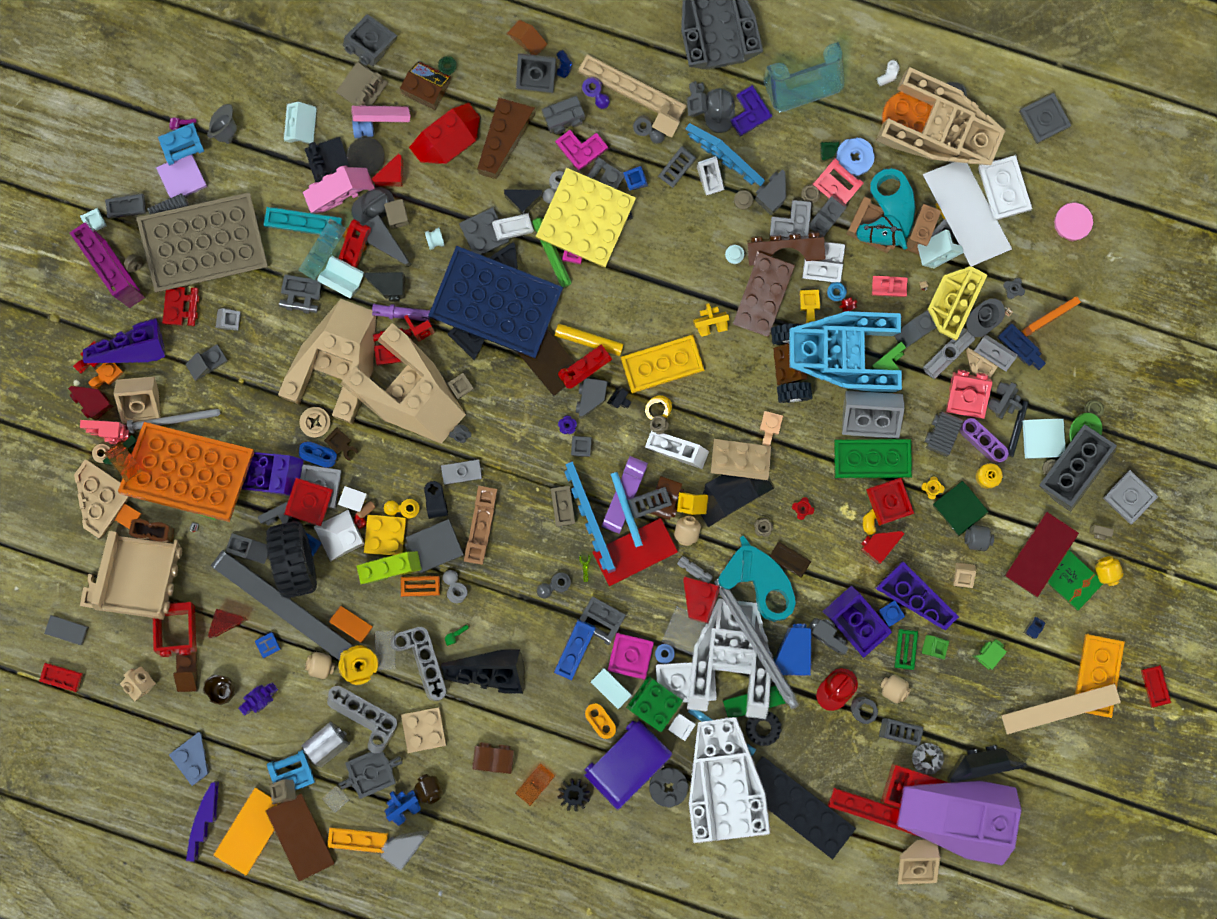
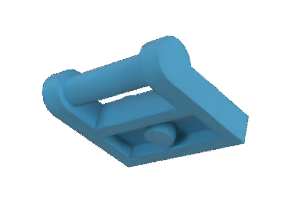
[158,123,204,166]
[267,749,315,790]

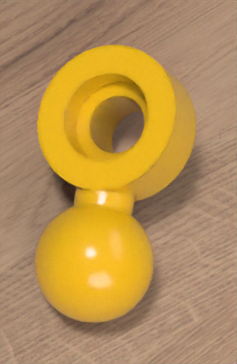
[384,499,419,519]

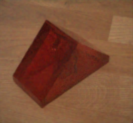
[208,609,247,639]

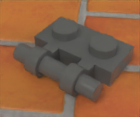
[279,275,323,314]

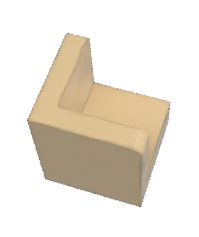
[652,104,680,138]

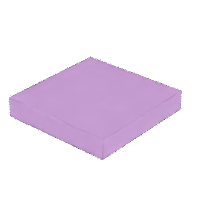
[156,155,207,198]

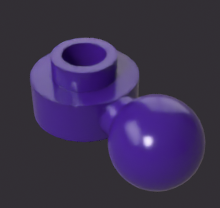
[582,77,610,109]

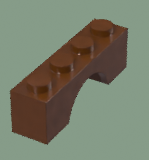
[747,232,825,266]

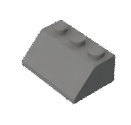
[842,391,904,438]
[381,830,429,870]

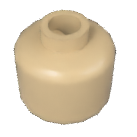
[674,516,701,546]
[305,652,335,679]
[880,675,911,703]

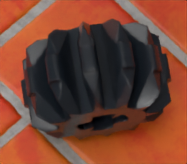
[557,778,590,812]

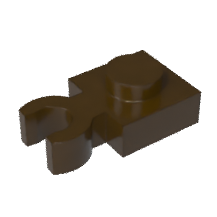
[324,427,359,461]

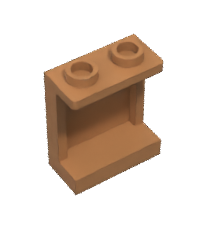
[846,197,895,253]
[905,204,941,255]

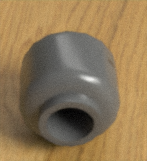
[964,525,994,551]

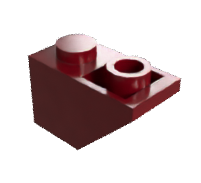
[68,386,114,420]

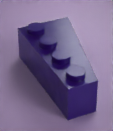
[875,561,959,630]

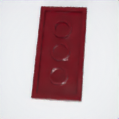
[1004,512,1079,598]

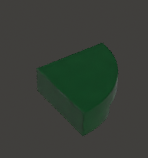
[820,142,840,162]

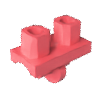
[872,276,908,297]

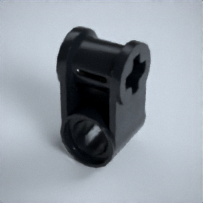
[424,481,448,519]

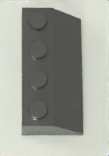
[1039,424,1117,512]

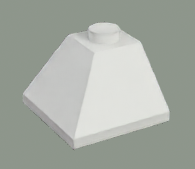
[314,510,365,561]

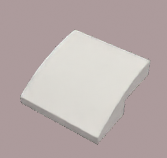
[802,242,845,283]

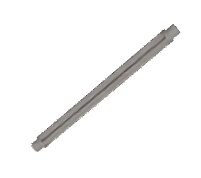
[714,579,799,709]

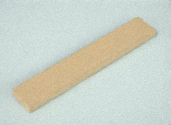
[578,55,687,120]
[1001,684,1121,734]

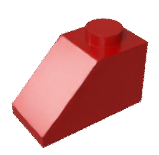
[861,531,905,564]

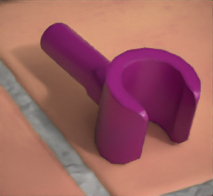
[169,117,196,130]

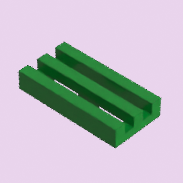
[894,629,918,670]

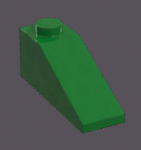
[723,685,786,718]

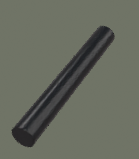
[1008,401,1029,457]

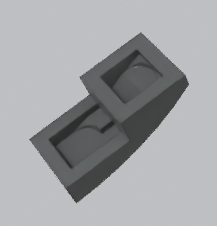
[809,194,848,236]

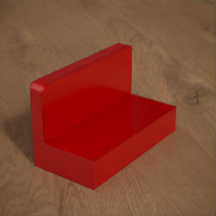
[404,315,435,342]

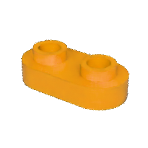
[585,703,616,739]

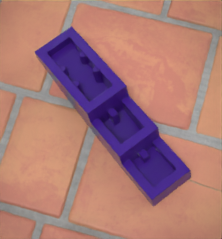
[186,781,219,861]

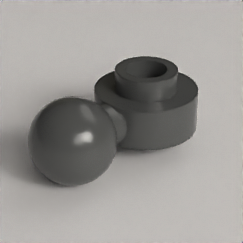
[633,115,665,144]
[537,573,571,599]

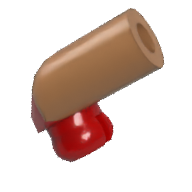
[353,501,375,529]

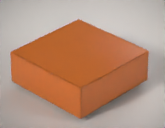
[115,504,142,529]

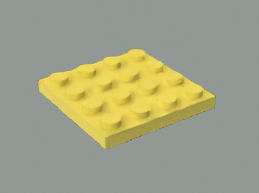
[536,168,636,268]

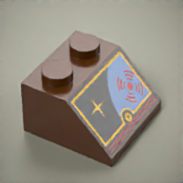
[400,61,452,111]

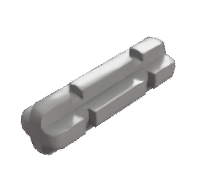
[677,556,713,583]

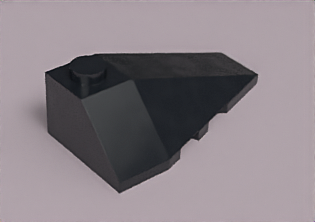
[441,649,524,694]

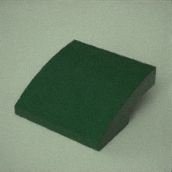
[933,481,988,536]

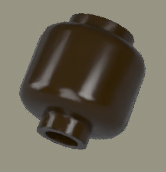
[414,774,443,805]

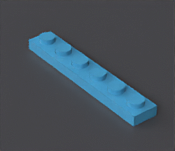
[564,462,616,573]

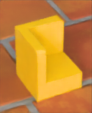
[677,492,708,515]

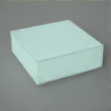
[80,208,107,231]

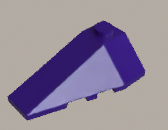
[83,318,165,363]

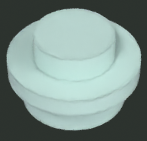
[725,245,744,264]

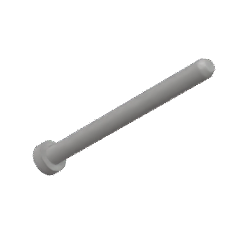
[127,409,220,434]

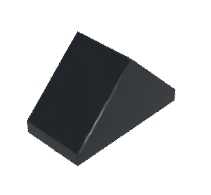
[504,189,543,215]

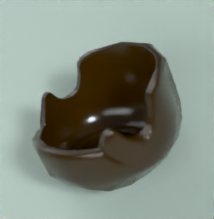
[203,675,235,705]

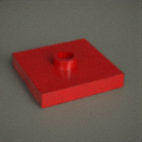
[283,478,333,526]
[866,478,914,526]

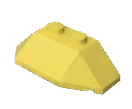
[928,266,987,341]

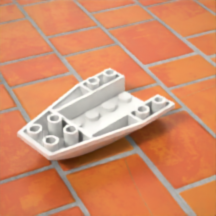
[689,717,770,843]

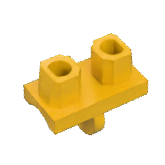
[693,303,729,337]

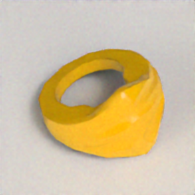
[645,395,672,420]

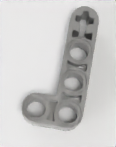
[391,627,446,701]
[327,686,397,754]

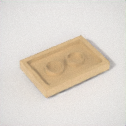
[710,439,771,480]

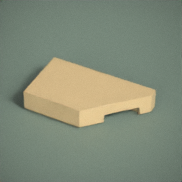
[966,348,998,378]

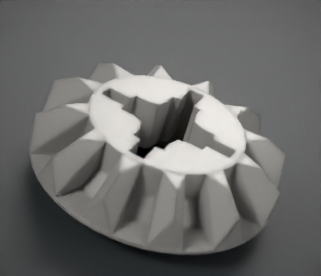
[912,743,944,774]

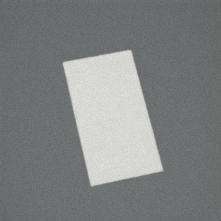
[923,162,1012,266]

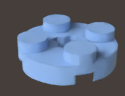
[836,138,874,177]

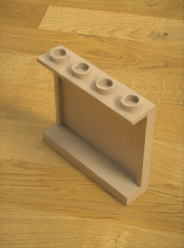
[91,531,182,619]

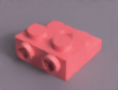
[946,370,992,419]
[80,420,131,445]

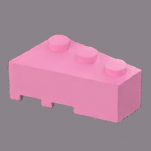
[303,166,375,213]

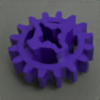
[238,682,278,716]

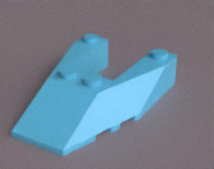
[789,311,902,393]

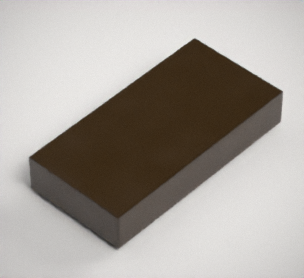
[769,541,812,578]

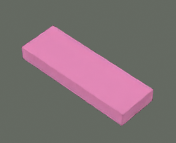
[351,106,410,122]

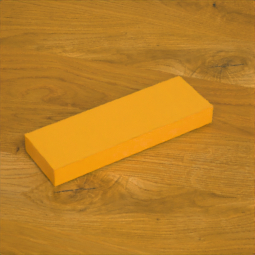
[327,827,388,853]

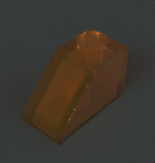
[104,442,142,482]

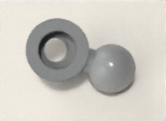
[542,171,564,203]
[443,570,467,603]

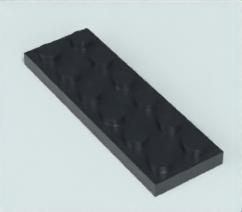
[755,756,856,860]

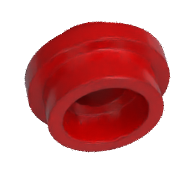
[839,297,857,312]

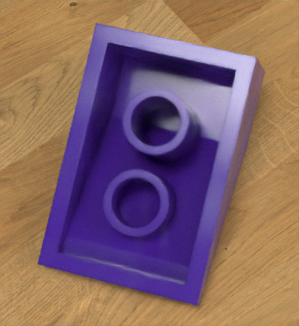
[823,586,892,658]

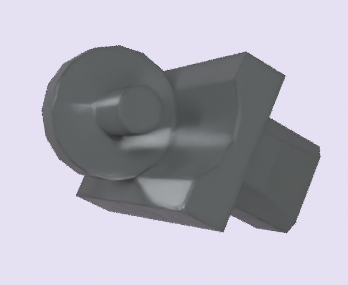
[988,382,1023,419]

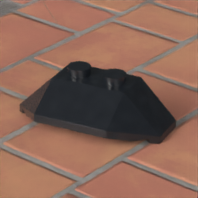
[700,474,774,527]
[947,744,1027,783]

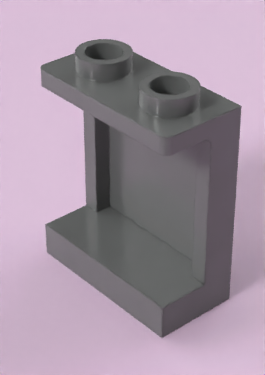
[405,519,465,574]

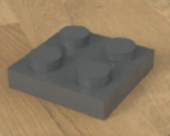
[1019,93,1071,144]
[459,208,509,255]

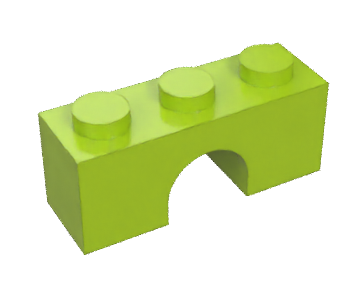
[357,551,422,584]

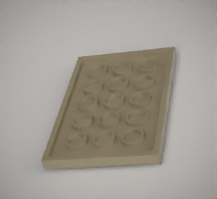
[136,192,268,293]

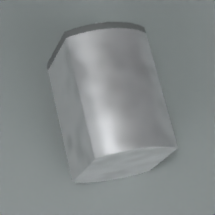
[302,722,350,767]

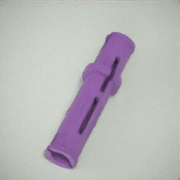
[372,304,430,321]

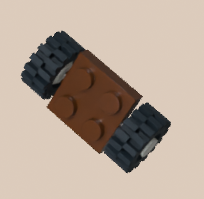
[771,323,813,403]

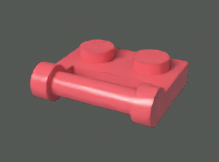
[813,158,864,204]

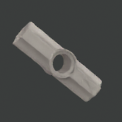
[923,328,975,379]

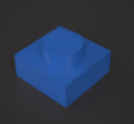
[878,600,905,627]

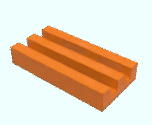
[401,576,440,597]

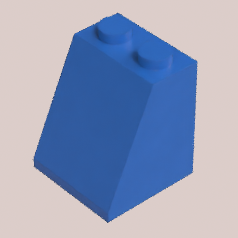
[773,624,811,675]

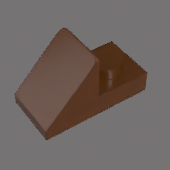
[173,653,197,692]

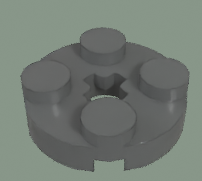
[649,768,688,808]

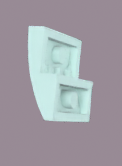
[1022,419,1066,459]

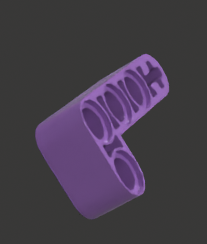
[602,456,648,534]

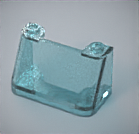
[763,42,844,112]

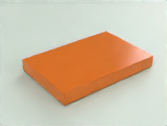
[1021,297,1081,337]

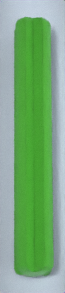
[532,217,571,288]

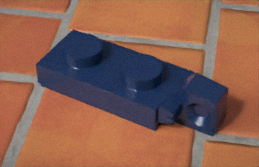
[997,323,1046,370]

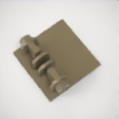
[336,62,388,106]

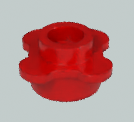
[792,497,814,520]

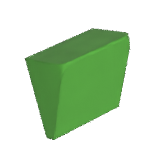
[922,635,949,660]

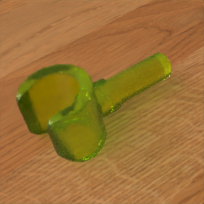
[579,554,591,582]

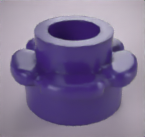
[558,416,577,434]

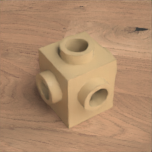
[120,666,156,702]

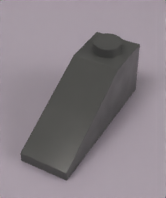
[359,215,411,267]

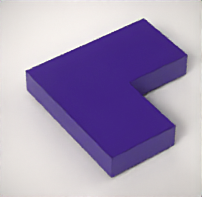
[730,85,772,137]

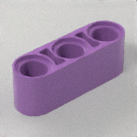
[960,418,1009,464]

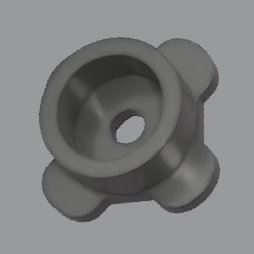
[1003,278,1025,299]
[449,425,472,443]

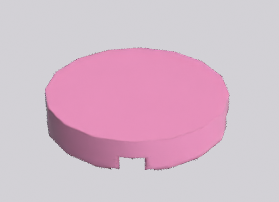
[1054,203,1093,241]

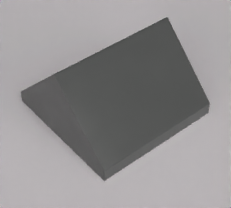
[516,53,557,93]

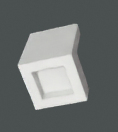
[338,486,369,512]
[668,713,695,741]

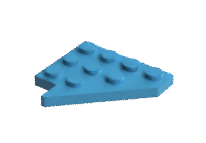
[685,123,765,186]

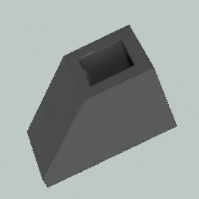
[755,169,786,216]
[576,378,607,419]

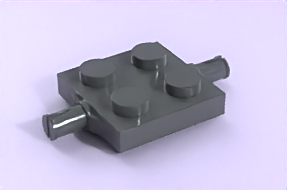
[339,751,403,799]

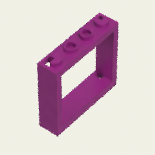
[69,222,145,308]

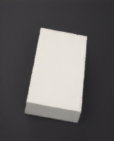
[492,214,534,241]

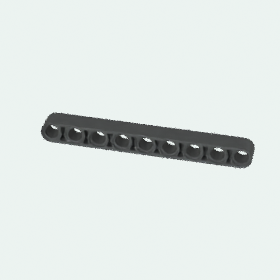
[211,550,354,660]

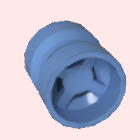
[352,120,374,139]

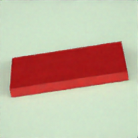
[592,518,678,587]

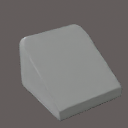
[216,308,240,330]

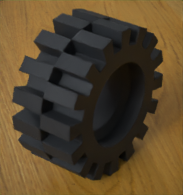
[746,711,782,746]

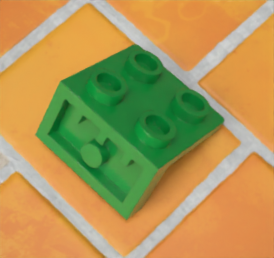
[626,676,683,732]

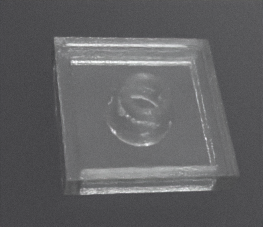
[661,606,706,655]

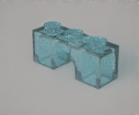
[299,219,346,280]

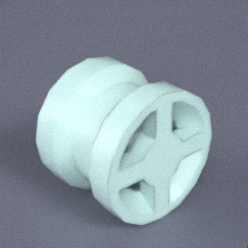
[425,228,445,250]

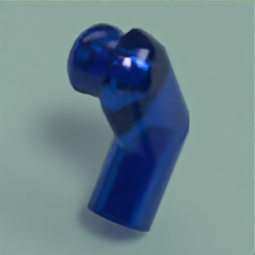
[556,50,572,78]

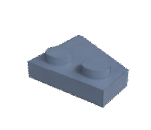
[169,732,209,786]

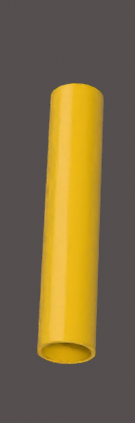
[554,323,624,357]

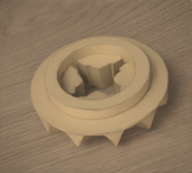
[300,407,331,438]

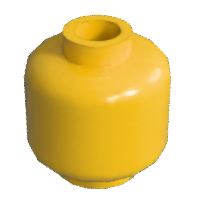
[976,463,1003,489]
[1095,556,1124,586]

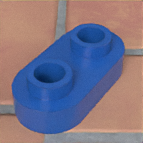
[299,442,337,467]

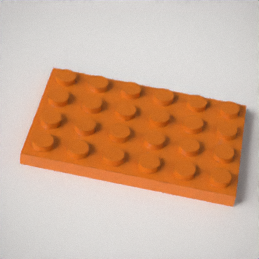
[118,422,254,522]

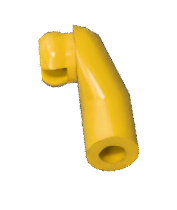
[863,509,876,535]

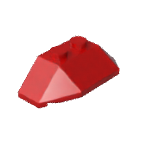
[409,102,480,164]

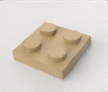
[401,707,447,753]

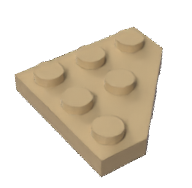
[74,459,130,539]

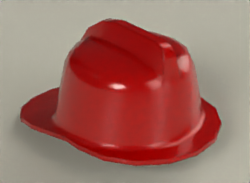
[816,668,858,711]

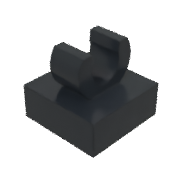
[607,388,632,409]

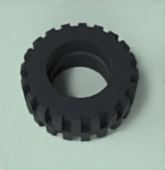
[266,521,317,599]

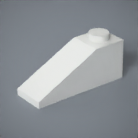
[645,431,709,469]

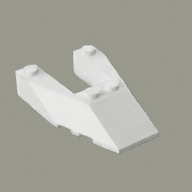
[687,599,772,719]

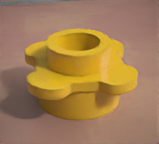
[921,477,945,499]

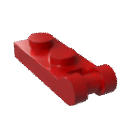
[339,219,371,268]
[558,344,613,389]

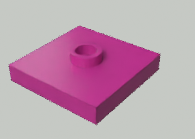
[608,633,654,679]

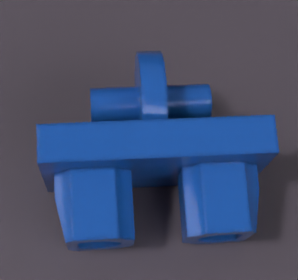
[384,790,421,826]

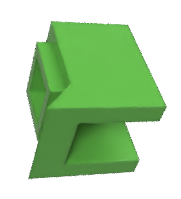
[972,639,1006,670]

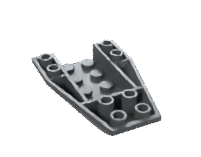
[681,0,763,70]

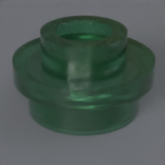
[438,56,457,75]

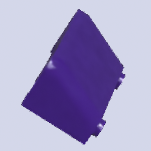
[584,720,672,810]

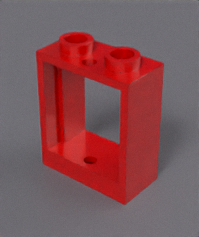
[153,602,197,657]

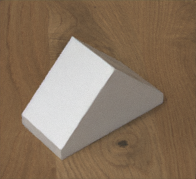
[697,156,724,195]

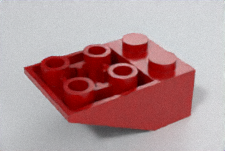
[881,764,948,808]

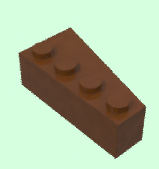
[477,98,536,179]

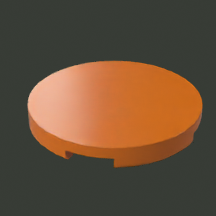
[882,91,933,133]

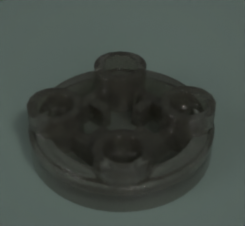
[347,137,385,175]

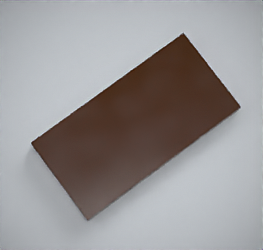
[266,793,335,882]

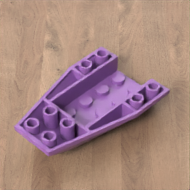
[897,781,1021,865]

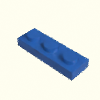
[554,619,596,680]

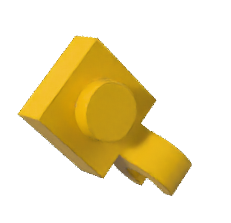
[799,290,820,323]

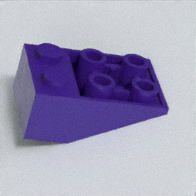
[242,452,304,496]

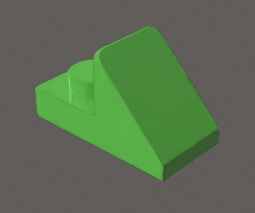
[870,342,906,370]

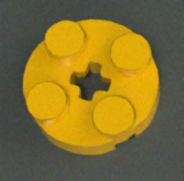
[339,645,378,685]

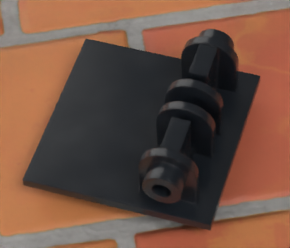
[304,137,350,182]

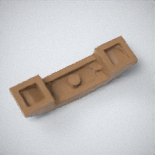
[464,486,497,565]

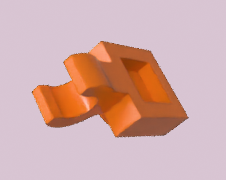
[88,363,124,389]

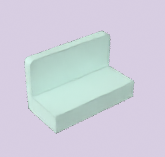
[284,102,316,144]
[918,230,964,268]
[317,256,364,298]
[591,669,632,709]

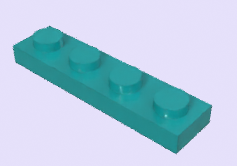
[264,207,342,238]

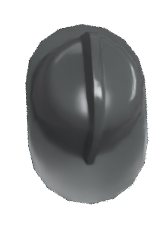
[705,88,735,133]
[207,104,237,144]
[352,187,394,225]
[966,299,1005,337]

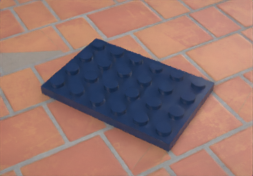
[428,246,563,359]

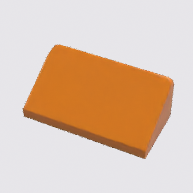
[329,606,373,643]

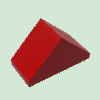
[371,153,403,187]

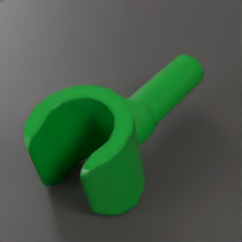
[444,625,469,646]

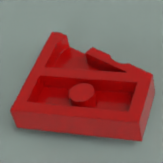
[683,577,720,624]

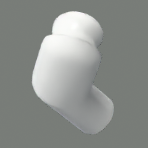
[877,60,899,87]

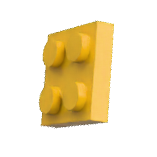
[364,515,406,556]

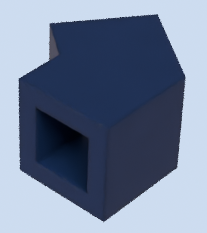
[1023,616,1046,639]

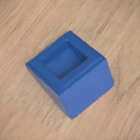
[623,166,648,190]

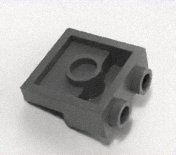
[343,14,397,67]
[808,617,849,655]

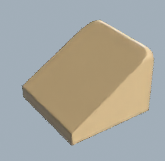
[953,563,976,588]

